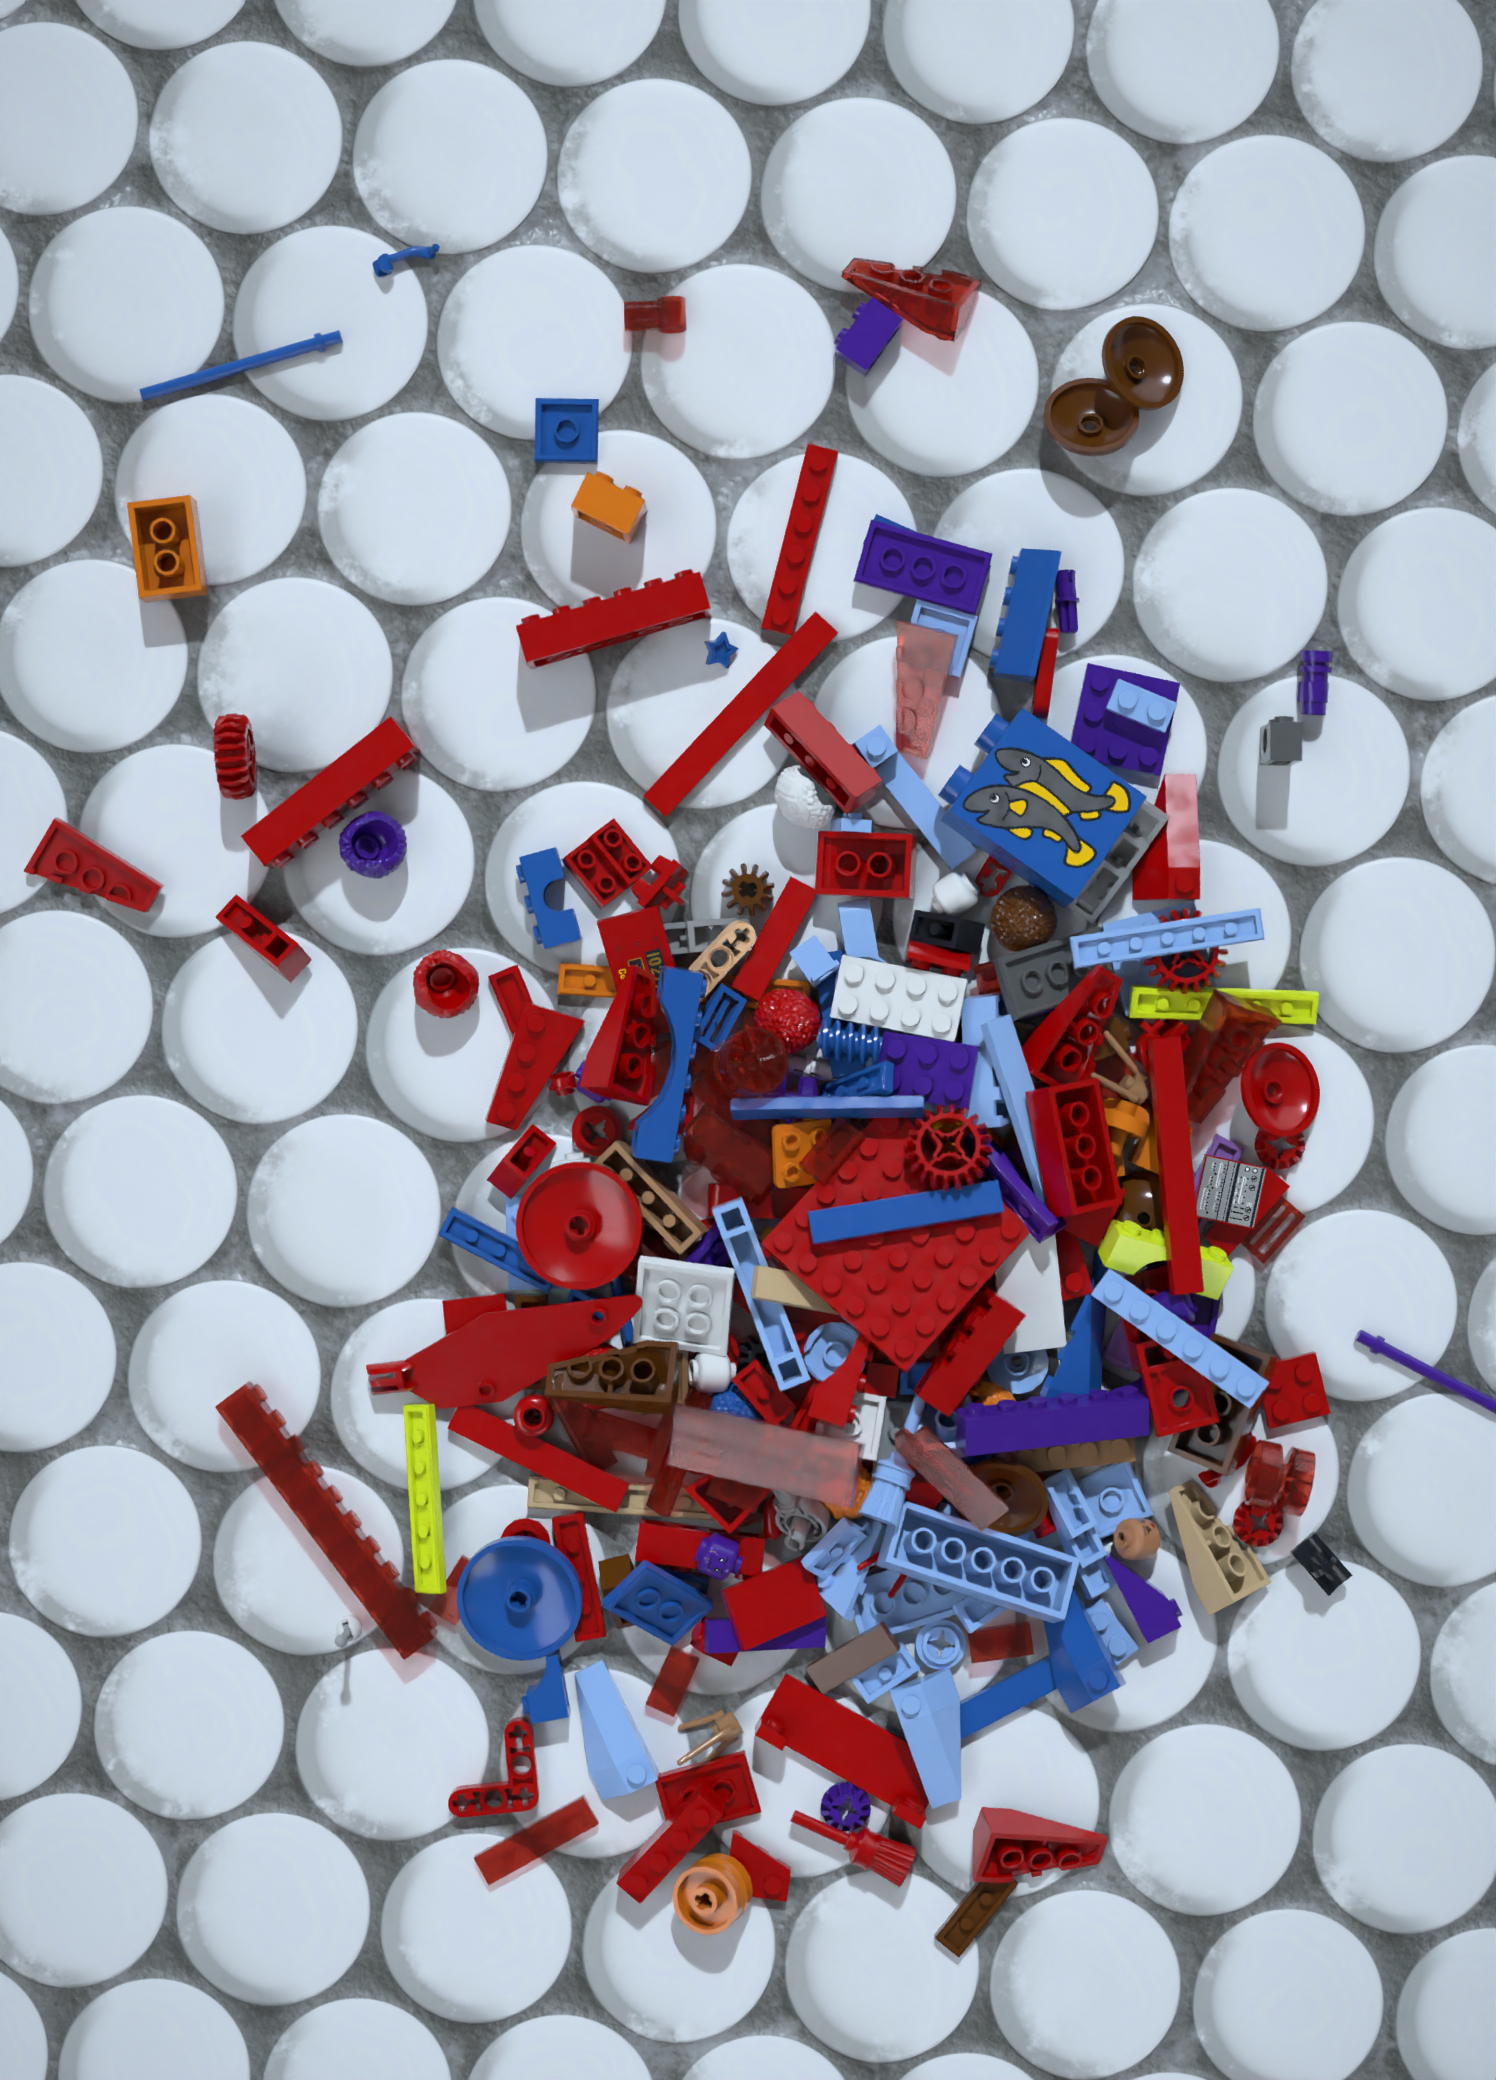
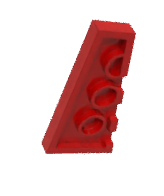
[23,817,164,913]
[485,1001,585,1131]

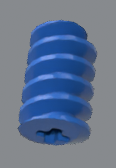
[816,1018,884,1065]

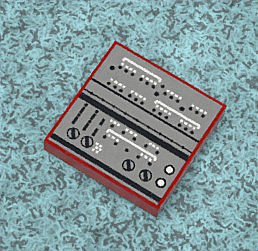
[1195,1154,1268,1230]

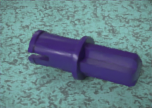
[1054,569,1080,634]

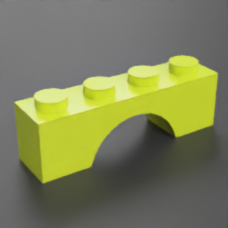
[1097,1219,1234,1300]

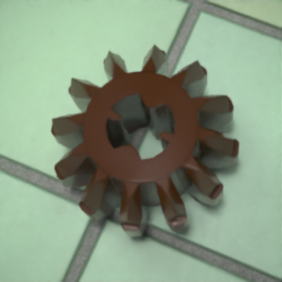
[721,863,774,917]

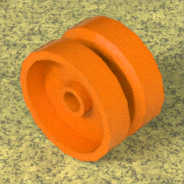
[672,1853,753,1935]

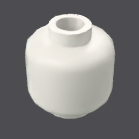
[931,871,980,917]
[688,1353,736,1393]

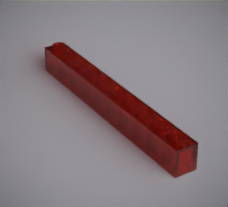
[215,1381,438,1660]

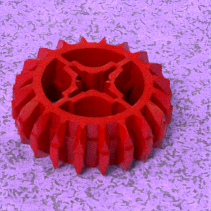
[213,713,257,800]
[1143,908,1228,994]
[905,1105,993,1192]

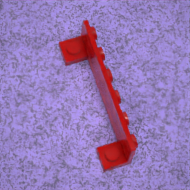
[755,1673,929,1829]

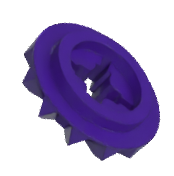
[821,1782,871,1832]

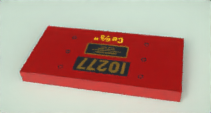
[597,905,676,1036]

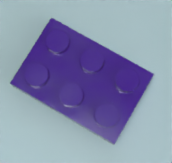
[879,1031,980,1109]

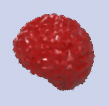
[413,949,479,1019]
[754,988,821,1055]

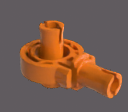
[1103,1098,1150,1157]

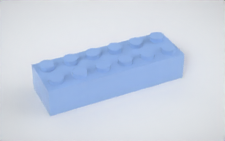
[876,1501,1080,1623]

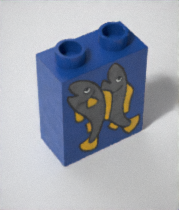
[938,708,1147,908]

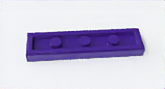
[704,1616,826,1654]

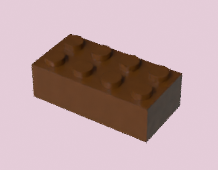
[1167,1332,1278,1475]

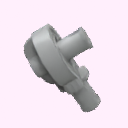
[766,1471,831,1550]

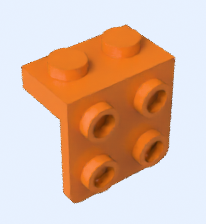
[772,1118,833,1188]

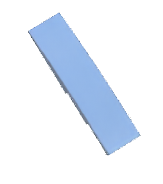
[1043,1469,1117,1600]

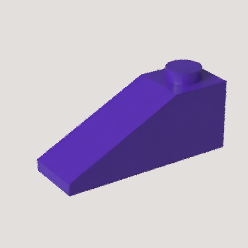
[1104,1551,1182,1643]

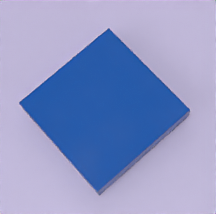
[534,398,599,464]

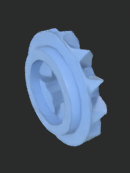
[915,1618,966,1669]

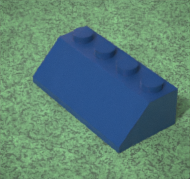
[989,548,1062,684]

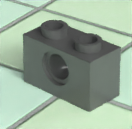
[1260,716,1303,766]

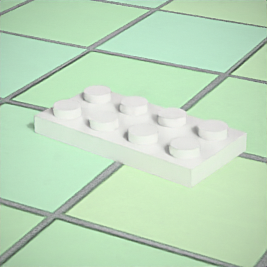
[830,955,968,1042]

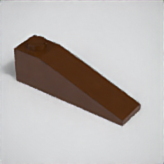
[544,1340,680,1415]

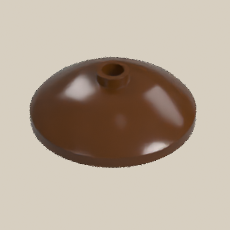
[1102,316,1184,410]
[1044,378,1140,456]
[1102,1171,1164,1266]
[953,1459,1049,1537]

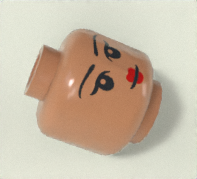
[1113,1518,1161,1560]

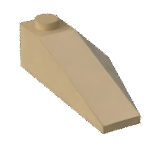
[1169,1479,1271,1615]

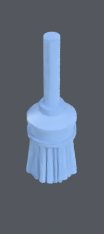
[858,1396,926,1527]

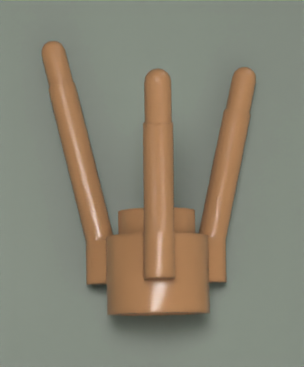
[1090,1031,1151,1106]
[677,1709,744,1765]

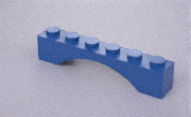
[630,965,707,1163]

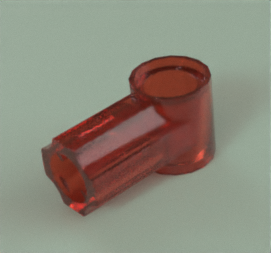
[624,296,687,334]

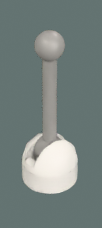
[335,1615,363,1648]

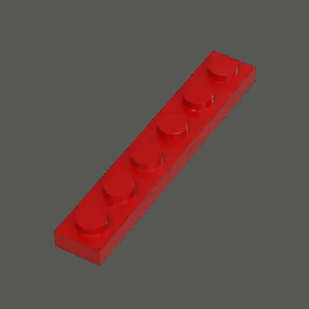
[761,444,838,637]

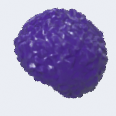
[338,811,407,879]

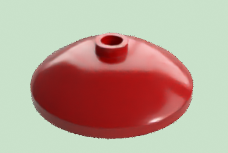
[1240,1042,1320,1137]

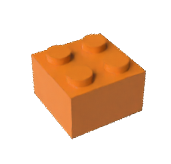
[571,471,647,544]

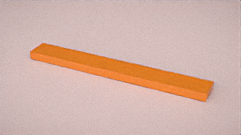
[557,963,811,1009]

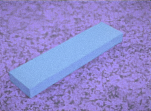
[876,752,977,871]

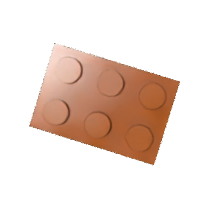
[127,495,209,603]

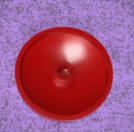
[516,1161,644,1290]

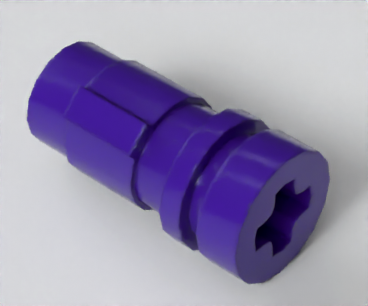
[1298,650,1333,715]

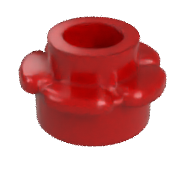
[548,1071,578,1096]

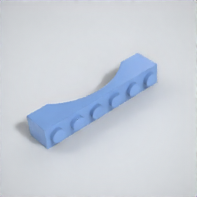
[712,1197,811,1391]
[1091,1268,1269,1408]

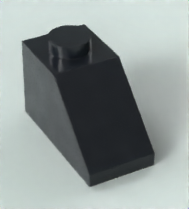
[908,910,986,955]

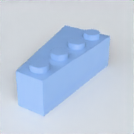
[960,993,1012,1128]

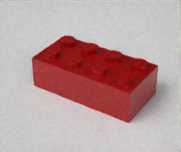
[1025,1078,1123,1217]

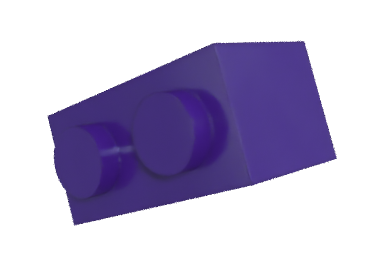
[834,297,903,377]

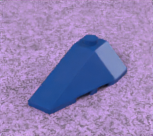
[1040,1294,1104,1398]
[1043,1586,1127,1713]

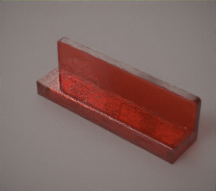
[895,1426,1009,1531]

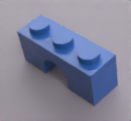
[516,847,582,949]

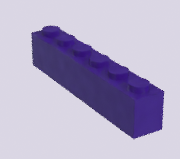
[956,1386,1149,1456]

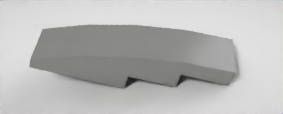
[1067,799,1169,924]
[664,916,752,955]

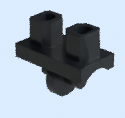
[1290,1531,1353,1596]

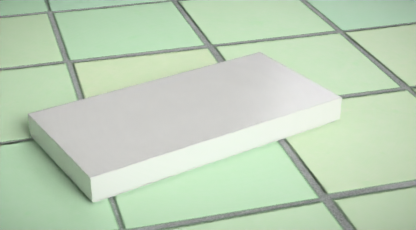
[994,1233,1066,1354]

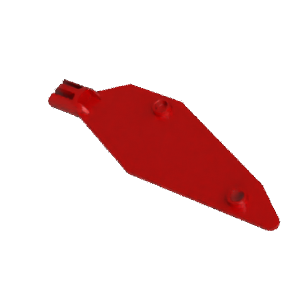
[366,1295,643,1409]

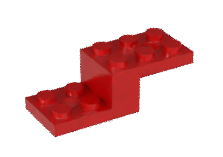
[1119,1264,1220,1438]

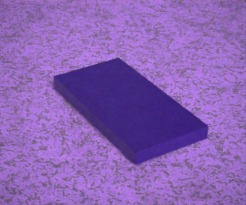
[853,520,993,615]

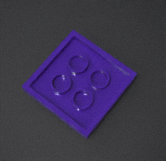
[1070,663,1180,776]

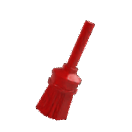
[790,1810,916,1887]

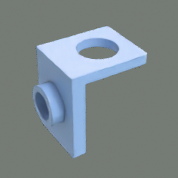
[790,935,839,988]

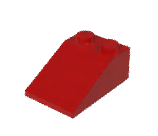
[815,831,918,900]

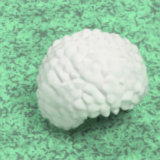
[774,765,836,829]

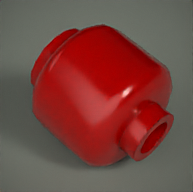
[513,1393,555,1437]

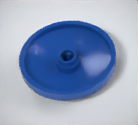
[457,1536,583,1661]

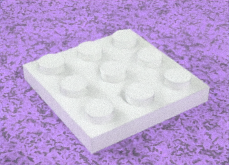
[633,1255,735,1356]

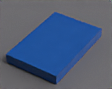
[602,1559,715,1646]

